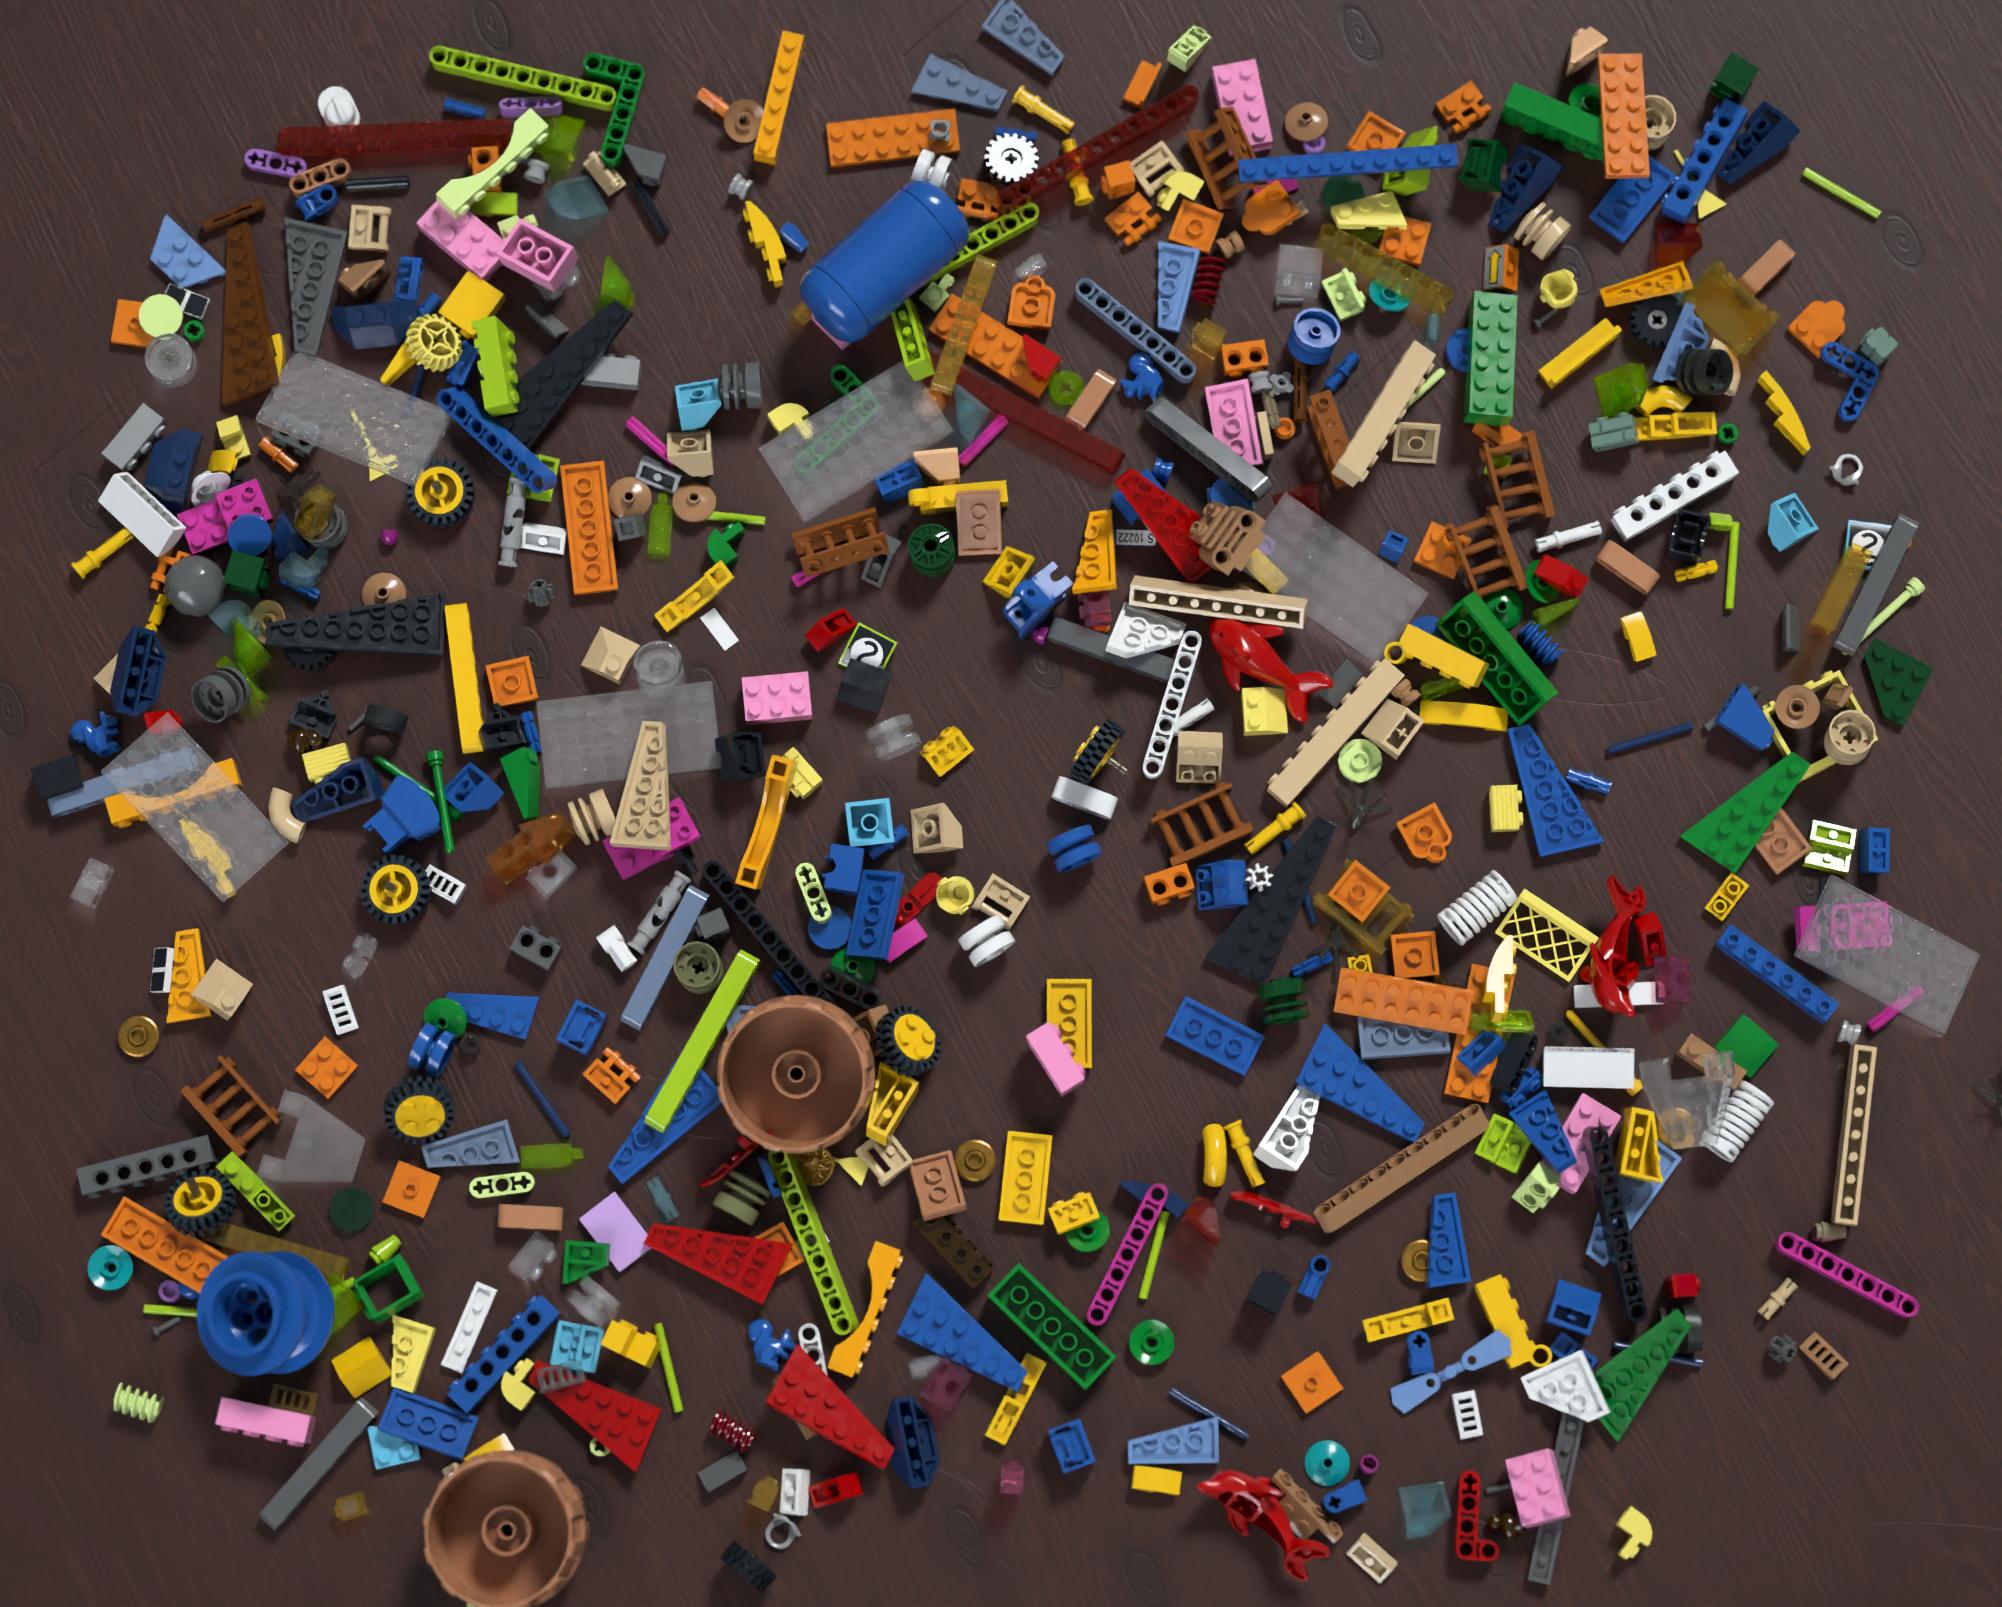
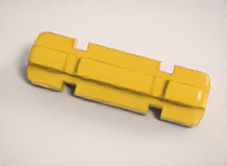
[1674,560,1718,582]
[145,594,169,634]

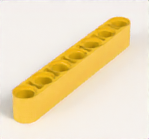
[445,603,483,754]

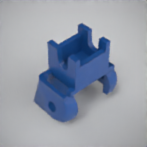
[1003,561,1073,640]
[363,775,442,855]

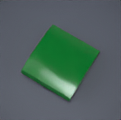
[1714,1014,1779,1078]

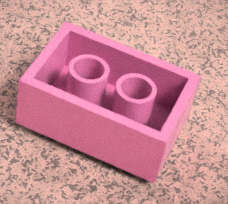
[496,219,579,293]
[742,671,813,725]
[1026,1022,1086,1097]
[1505,1448,1571,1528]

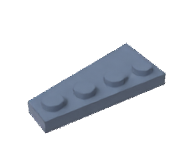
[981,0,1065,76]
[911,54,1008,112]
[1357,1016,1450,1060]
[421,1120,520,1168]

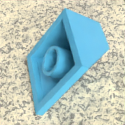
[675,379,722,431]
[1768,493,1819,552]
[845,798,894,847]

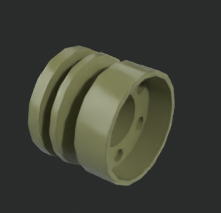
[673,941,724,994]
[712,1170,771,1226]

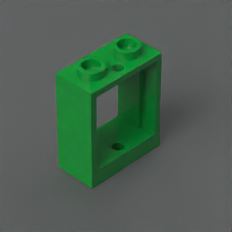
[353,1254,425,1324]

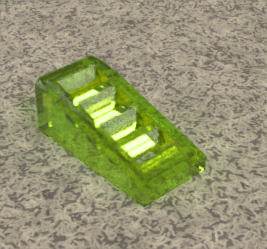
[1531,598,1579,629]

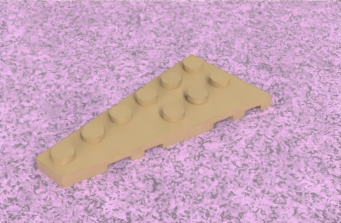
[610,721,671,851]

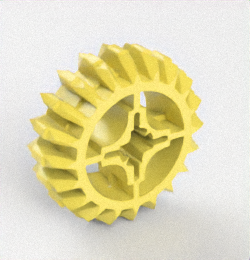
[405,314,463,372]

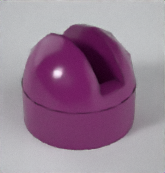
[381,530,398,545]
[1032,626,1050,645]
[1359,1455,1378,1474]

